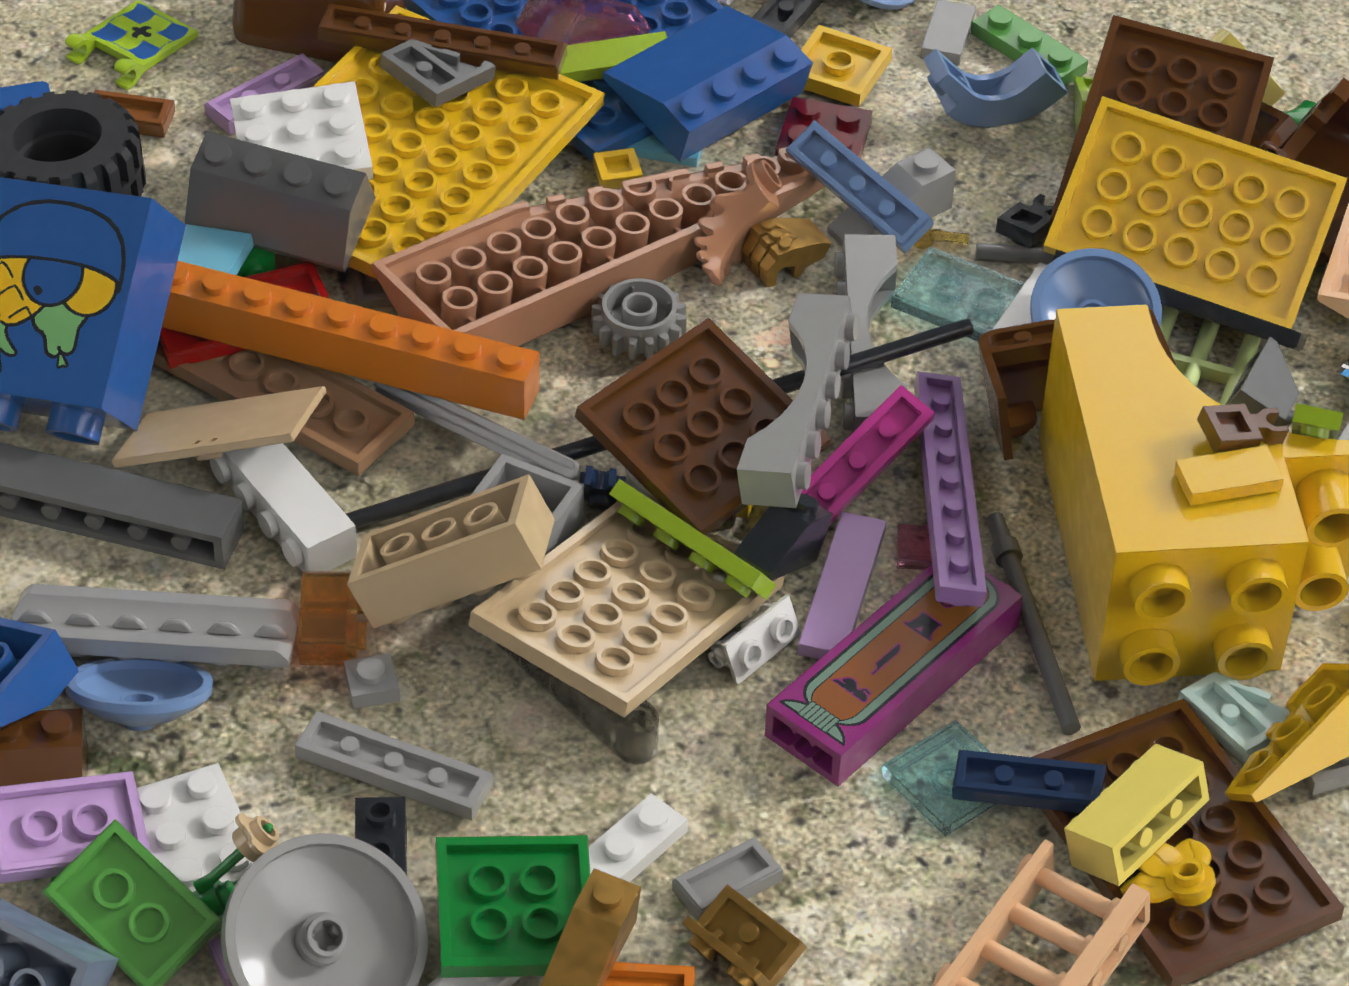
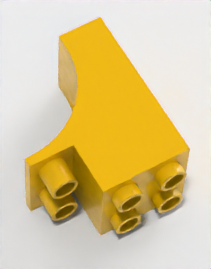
[1039,305,1349,686]

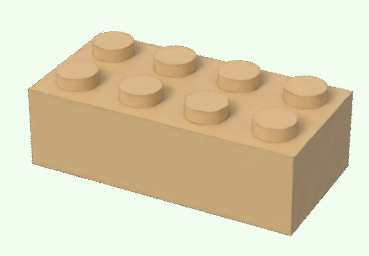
[347,474,555,629]

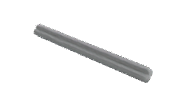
[373,382,581,480]

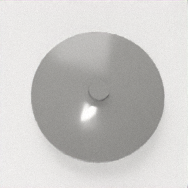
[221,833,428,986]

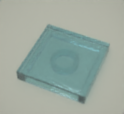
[882,720,997,837]

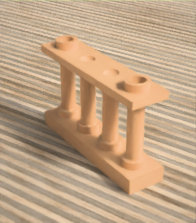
[933,839,1150,986]

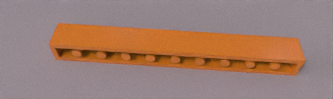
[162,261,540,420]

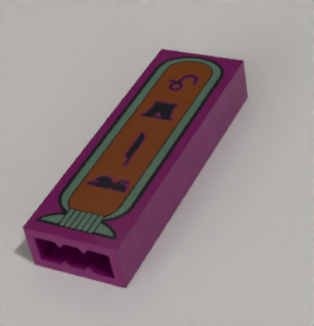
[764,564,1023,787]

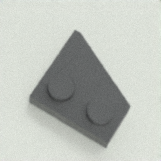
[380,39,496,107]

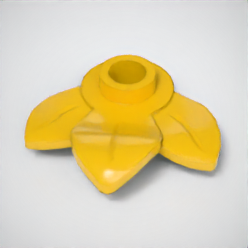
[1120,838,1216,906]

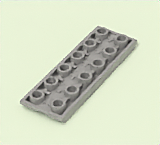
[12,584,302,669]

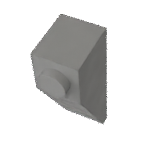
[827,147,956,246]

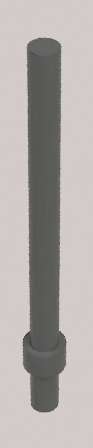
[986,512,1081,735]

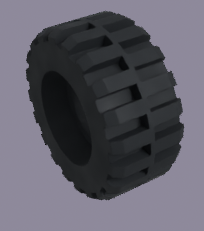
[0,90,146,197]

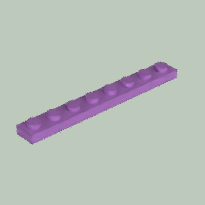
[914,371,987,607]

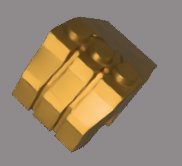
[742,218,831,287]

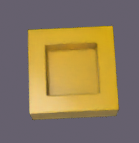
[593,148,643,189]

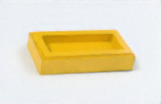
[1174,445,1284,506]

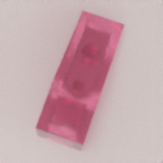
[516,0,651,45]

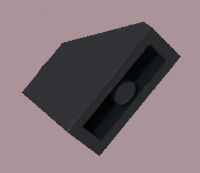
[734,493,833,581]

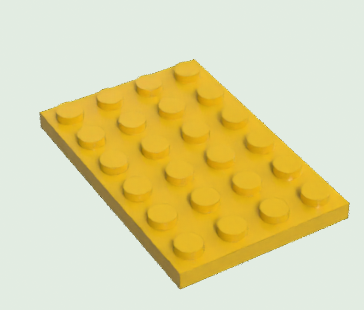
[1043,96,1347,329]

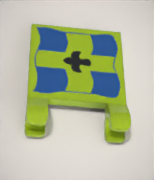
[65,0,198,90]

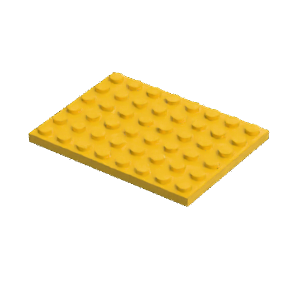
[313,5,604,279]

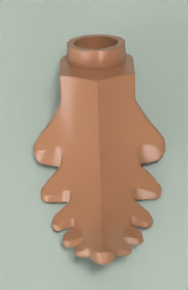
[694,160,782,286]

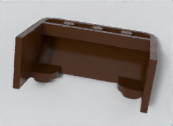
[978,308,1178,460]

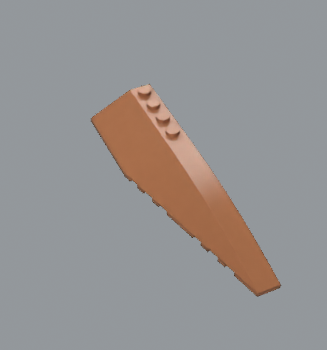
[372,147,825,346]

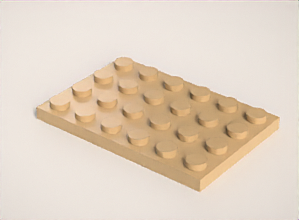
[468,496,785,717]

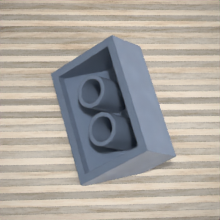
[0,898,119,986]

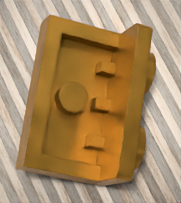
[682,884,807,986]

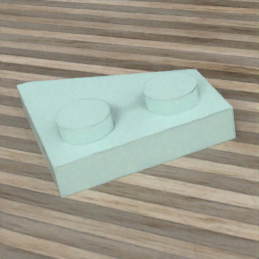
[1178,672,1290,764]

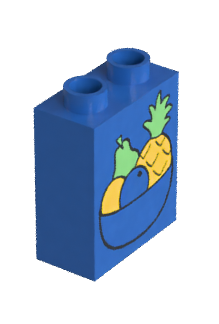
[0,177,186,445]

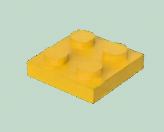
[801,25,892,107]

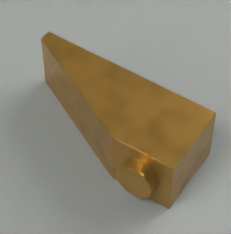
[540,868,641,986]

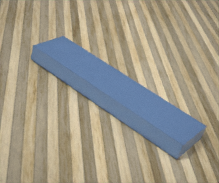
[785,120,934,254]

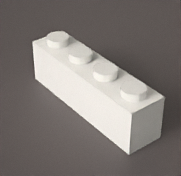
[210,443,357,580]

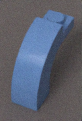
[923,47,1068,128]

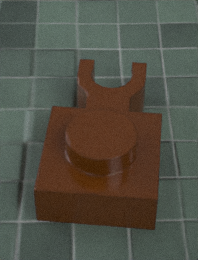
[1197,404,1289,453]

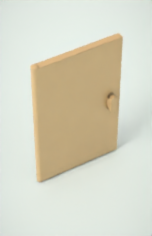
[112,386,326,468]

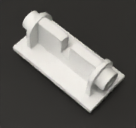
[708,594,801,685]

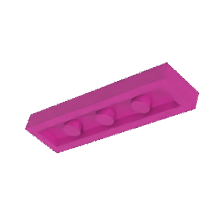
[801,385,935,526]

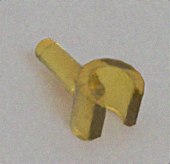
[914,226,969,249]

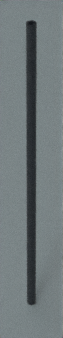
[346,318,974,529]

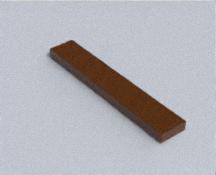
[318,4,567,80]

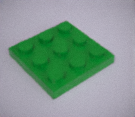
[435,835,590,978]

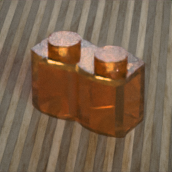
[298,571,367,665]

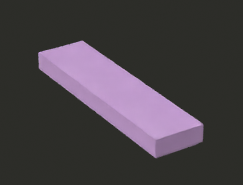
[798,511,886,659]

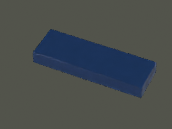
[952,750,1106,813]

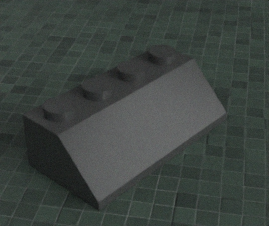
[185,131,376,272]

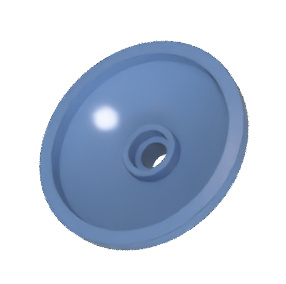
[1030,248,1162,326]
[66,658,213,731]

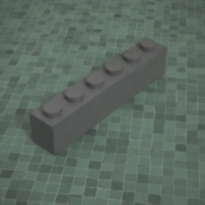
[0,443,245,570]

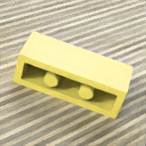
[1064,743,1209,886]

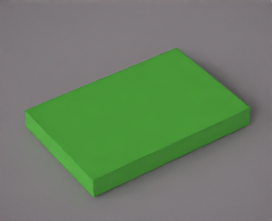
[42,819,222,986]

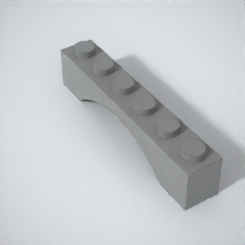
[834,234,907,433]
[737,293,859,508]

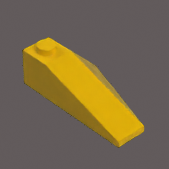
[1225,663,1349,802]

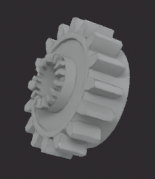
[592,278,687,361]

